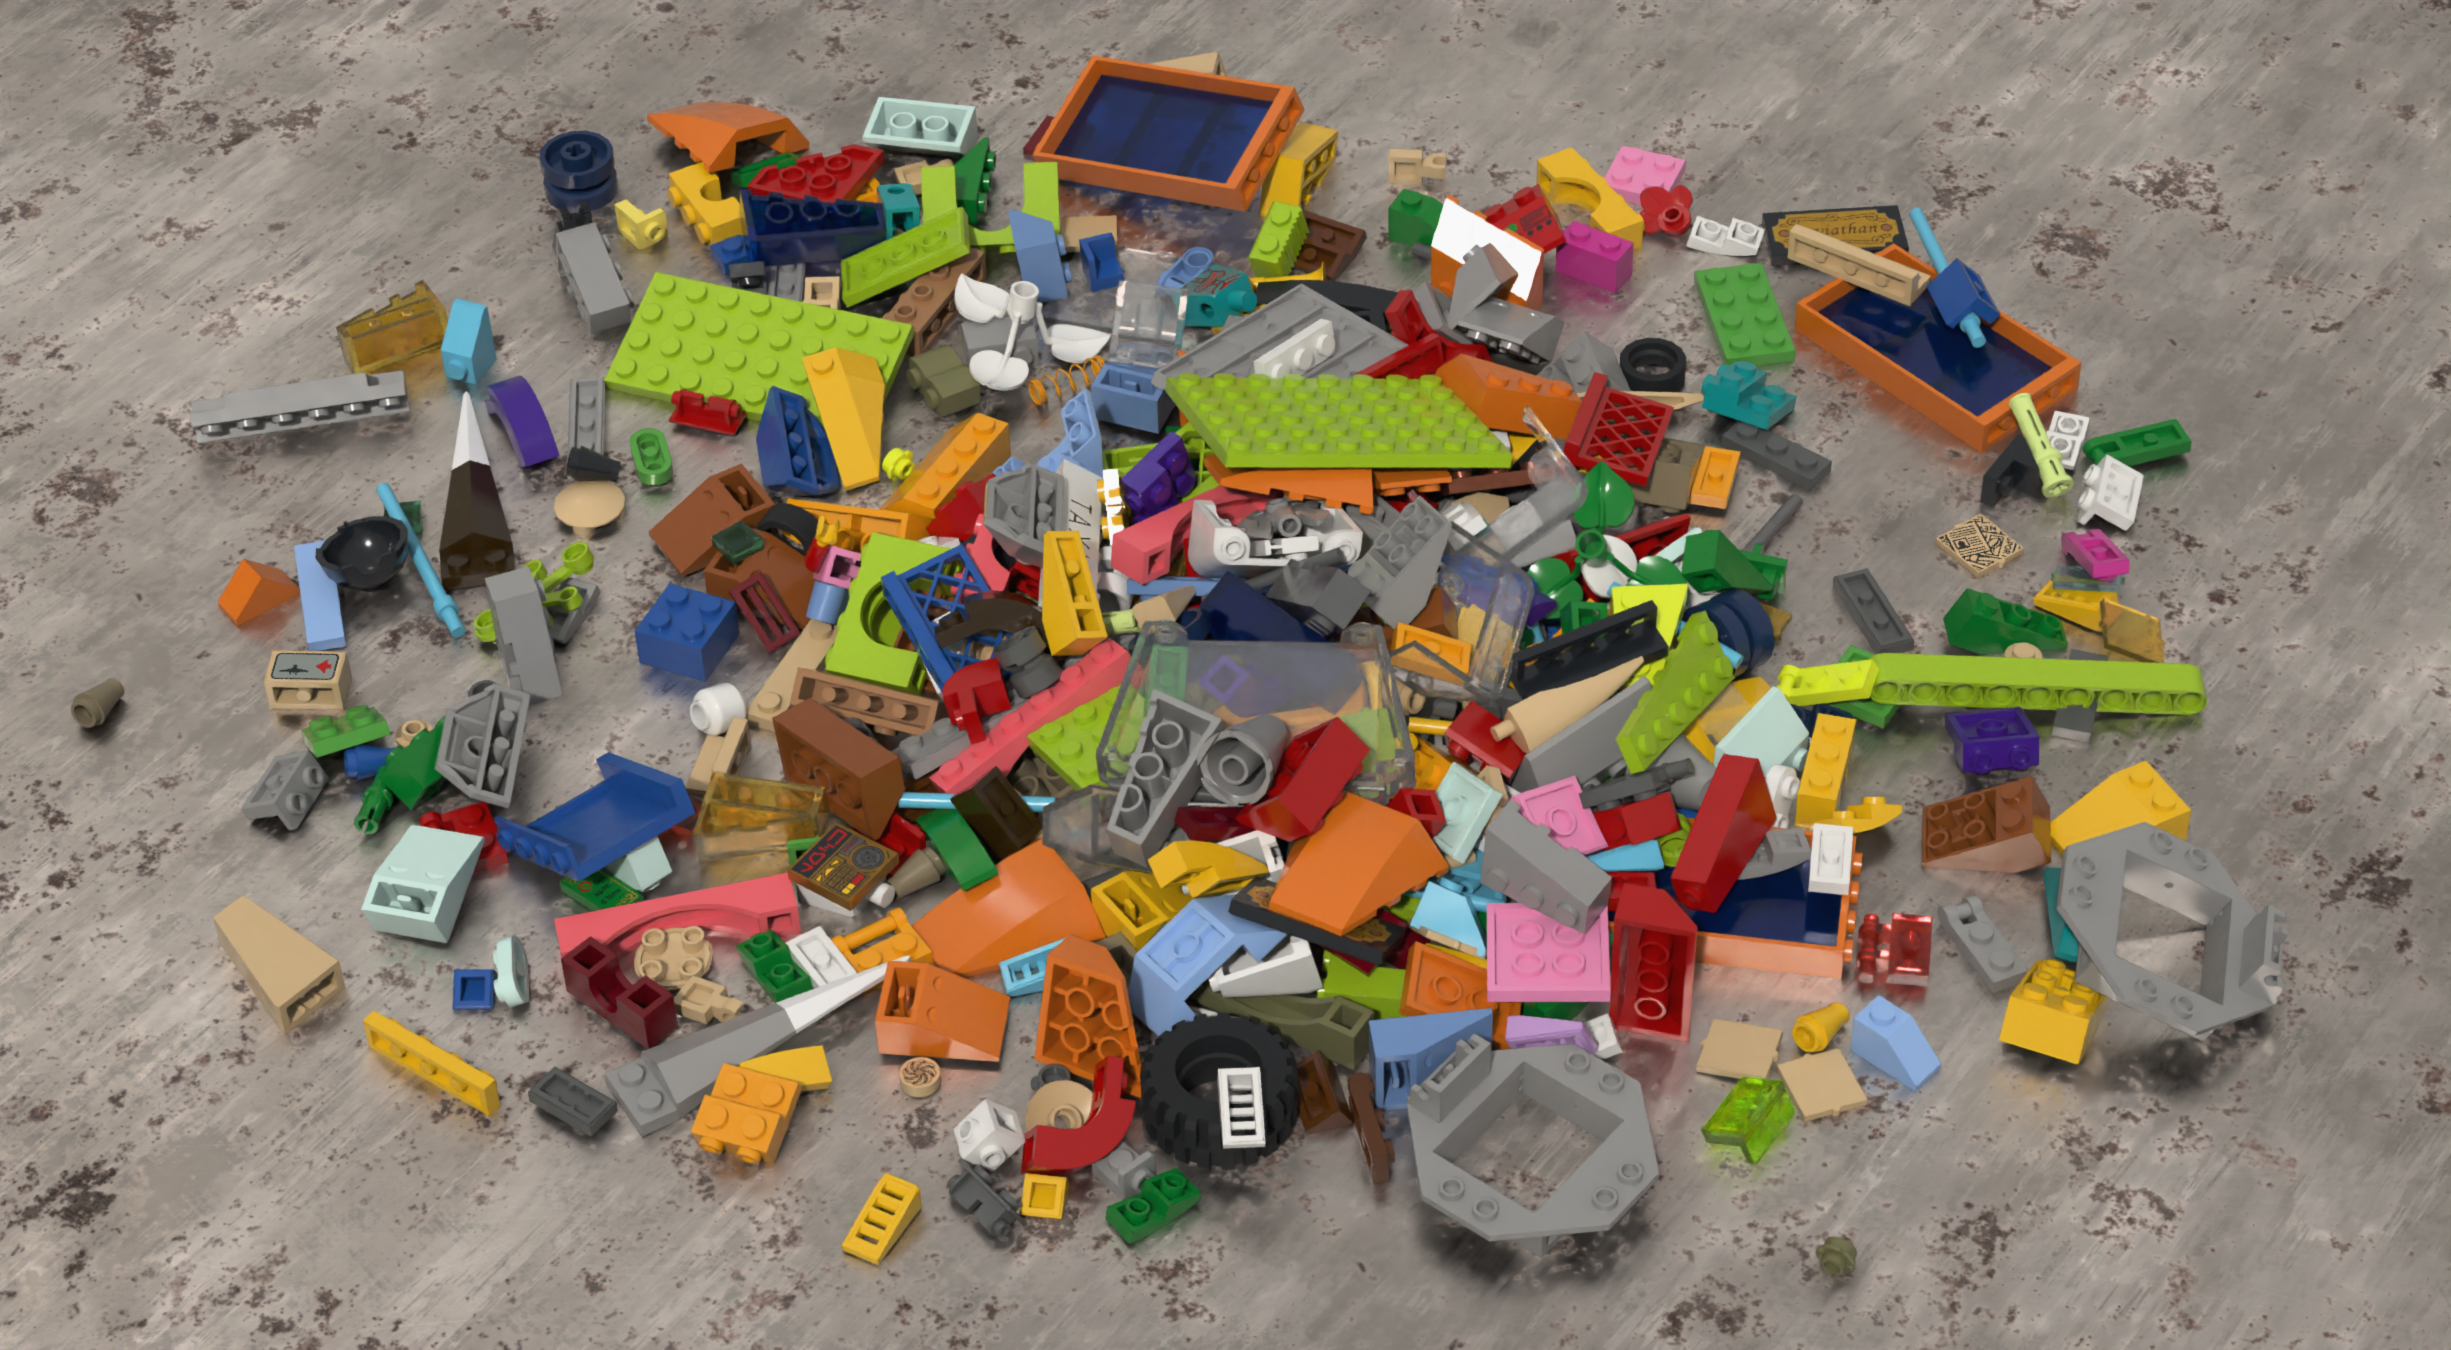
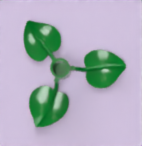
[1526,461,1689,620]

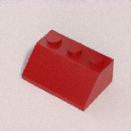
[1235,716,1370,842]

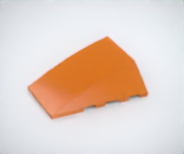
[647,102,810,173]
[1203,454,1374,515]
[1269,791,1449,936]
[912,838,1106,978]

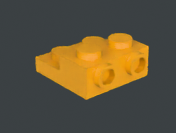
[690,1063,802,1165]

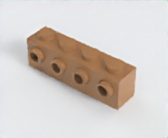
[882,247,987,357]
[790,667,949,737]

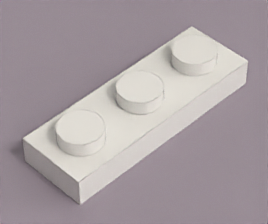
[1253,319,1336,379]

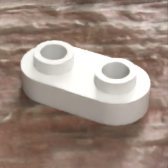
[1765,764,1800,829]

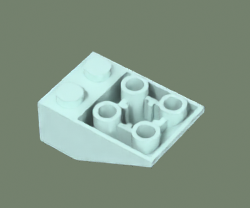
[361,825,485,943]

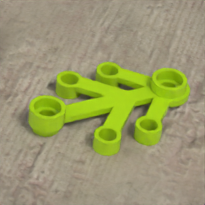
[474,542,594,642]

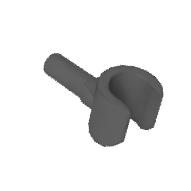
[1419,695,1457,740]

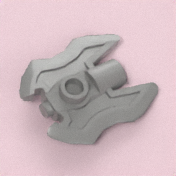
[1236,498,1330,539]

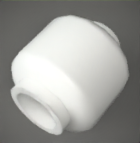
[690,683,748,736]

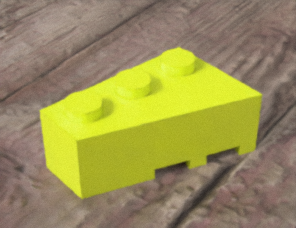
[1610,584,1688,693]

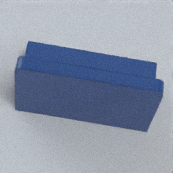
[1927,258,2000,328]

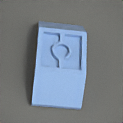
[992,388,1103,478]
[1128,894,1287,1037]

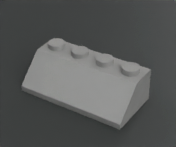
[1511,676,1652,793]

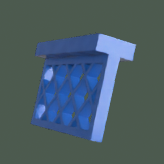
[881,544,1013,694]

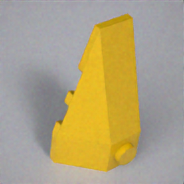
[802,347,886,491]

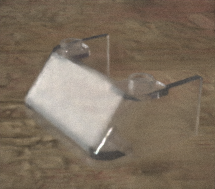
[1407,405,1588,566]
[1375,521,1534,704]

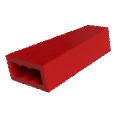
[1671,754,1777,913]

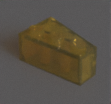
[336,280,448,375]
[692,772,831,862]

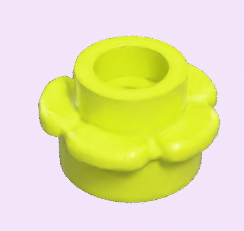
[882,447,915,482]

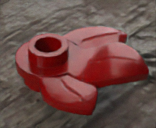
[1639,185,1693,237]

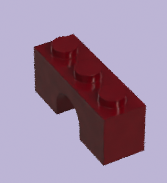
[561,936,678,1049]

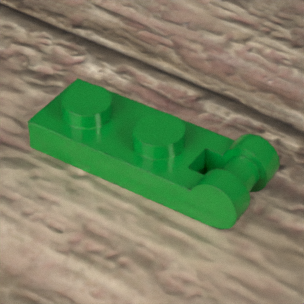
[2082,419,2192,466]

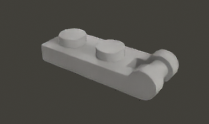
[1937,894,2029,994]

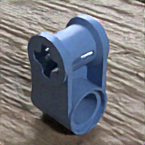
[1156,247,1214,300]
[805,580,849,625]

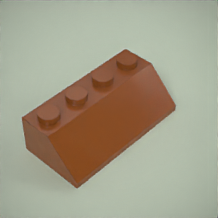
[772,698,905,841]

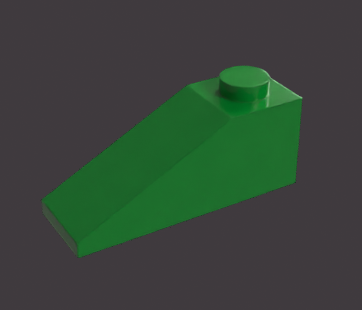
[1388,189,1444,247]

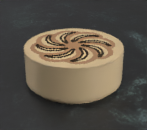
[899,1057,941,1097]

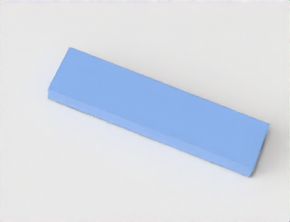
[294,540,346,651]

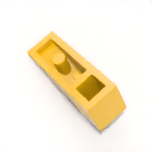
[1042,530,1108,656]

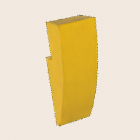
[1148,840,1269,899]

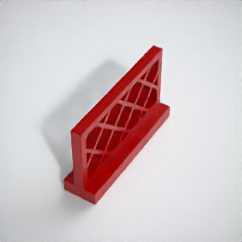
[1558,372,1674,486]

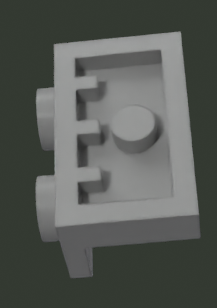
[241,750,329,830]

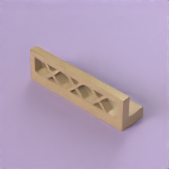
[1787,224,1931,306]

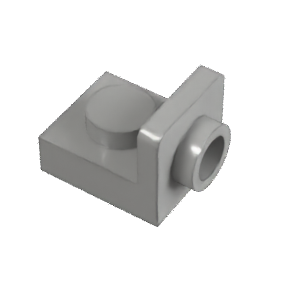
[1092,1142,1156,1200]

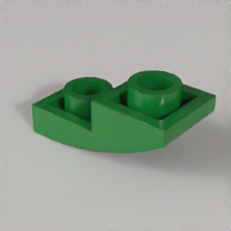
[736,929,813,1003]
[1105,1168,1201,1244]

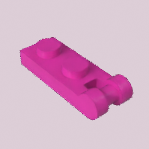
[2061,529,2129,581]

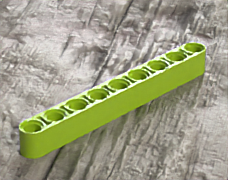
[1868,653,2207,715]

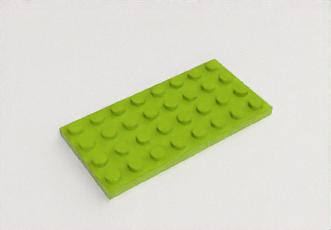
[604,272,915,427]

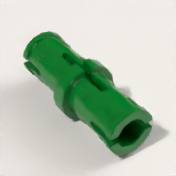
[354,765,394,834]

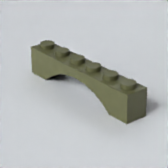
[1147,922,1374,1070]

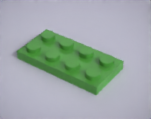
[1694,263,1795,366]

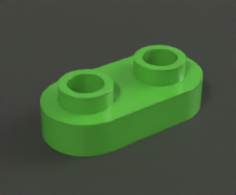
[629,428,673,486]

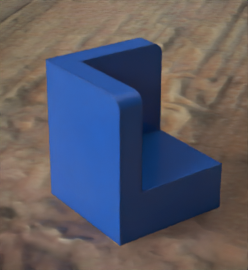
[1079,233,1125,292]

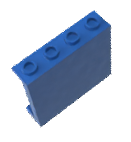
[494,752,696,881]

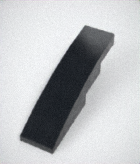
[1255,280,1398,325]

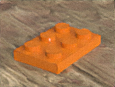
[1399,941,1522,1051]

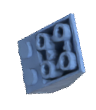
[1091,349,1176,434]
[1369,1008,1493,1111]

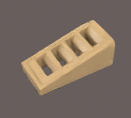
[1132,585,1196,633]

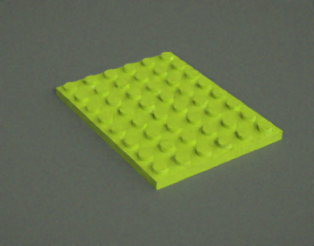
[1165,373,1512,468]

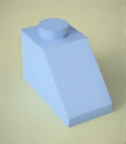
[1850,995,1941,1092]

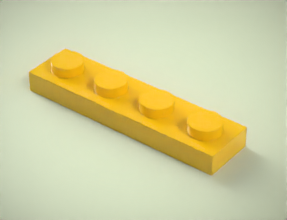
[363,1010,500,1117]

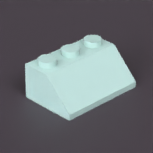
[862,97,978,158]
[1713,686,1809,779]

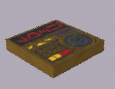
[787,822,899,911]

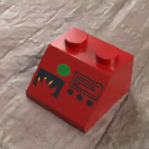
[1483,184,1566,254]

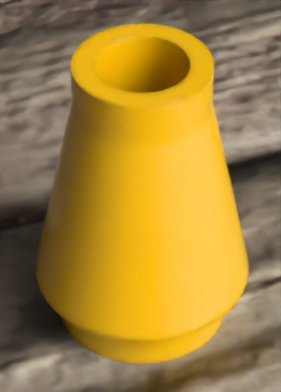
[1792,1002,1850,1053]

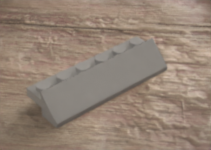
[190,370,410,444]

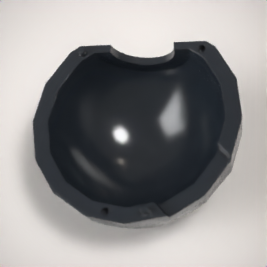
[315,516,409,590]

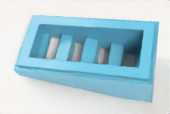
[1586,839,1664,872]
[999,935,1074,997]

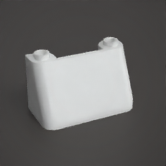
[1188,500,1363,578]
[1181,830,1323,998]

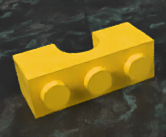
[667,161,751,248]
[1795,713,1857,829]

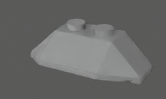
[983,463,1064,569]
[434,683,531,808]

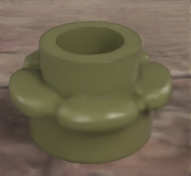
[1816,1237,1857,1276]

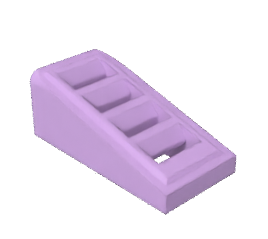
[1505,1015,1597,1053]

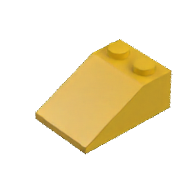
[2050,761,2191,855]

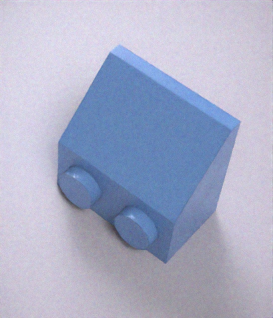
[1008,210,1072,303]

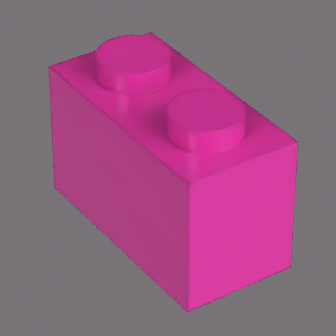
[1555,221,1634,294]

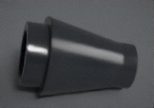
[566,445,621,482]

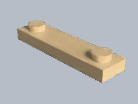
[746,619,838,732]

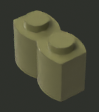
[906,344,980,417]

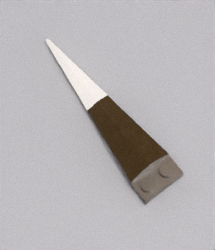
[439,391,516,590]

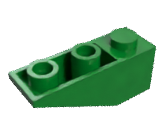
[953,137,996,227]
[1681,530,1773,595]
[1943,588,2068,655]
[379,715,445,810]

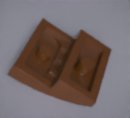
[1292,211,1367,281]

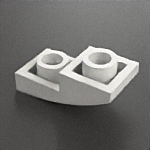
[1686,216,1765,256]
[2046,411,2090,470]

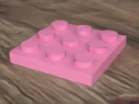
[1487,903,1611,1002]

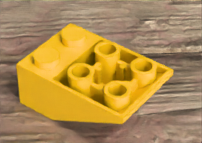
[1091,869,1193,952]
[1999,959,2109,1065]

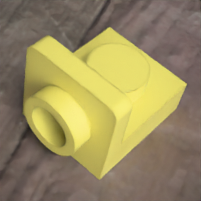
[615,199,668,250]

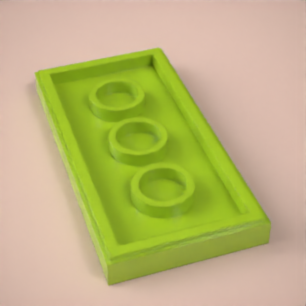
[841,207,970,308]

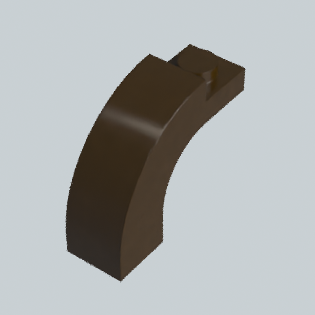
[935,591,1071,662]

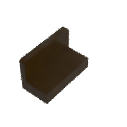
[950,766,1044,860]

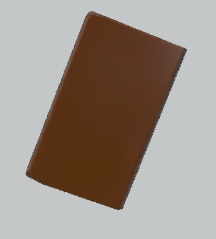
[1297,1050,1354,1134]

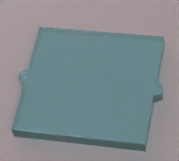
[2051,565,2125,592]

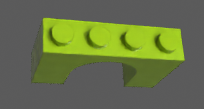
[921,162,1061,257]
[825,532,964,694]
[1317,882,1429,1020]

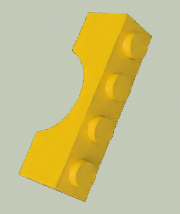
[1536,147,1645,250]

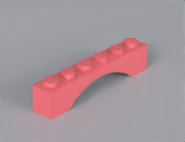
[1111,486,1284,585]
[929,637,1141,812]
[554,873,801,960]

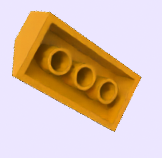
[879,413,1011,538]

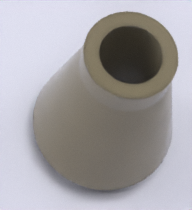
[71,678,125,728]
[885,847,946,900]

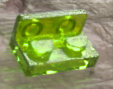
[1701,1077,1795,1165]

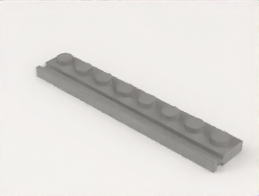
[891,633,1138,780]

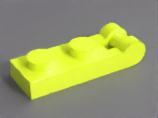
[1775,659,1879,706]

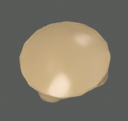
[553,480,626,535]
[634,926,713,991]

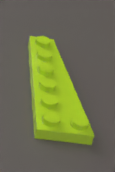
[1616,610,1735,774]

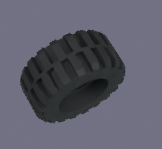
[1140,1012,1299,1170]

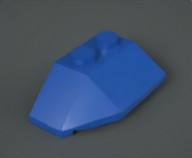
[756,386,840,496]

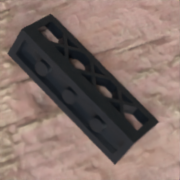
[1511,600,1669,700]

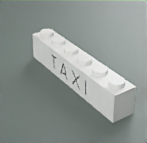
[1038,459,1104,608]

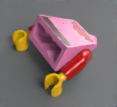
[804,516,861,589]

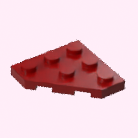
[747,144,885,217]

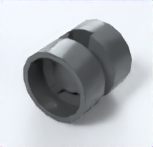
[993,626,1062,698]

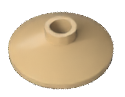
[1025,1080,1092,1132]

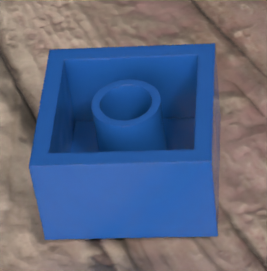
[635,583,740,682]

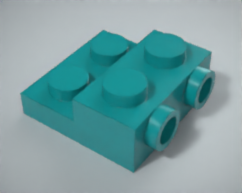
[1701,361,1797,430]

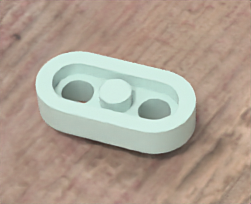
[493,935,529,1008]

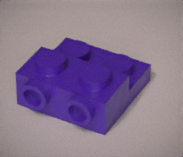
[1120,431,1198,524]
[1945,707,2039,774]

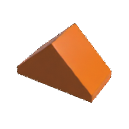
[218,559,300,626]

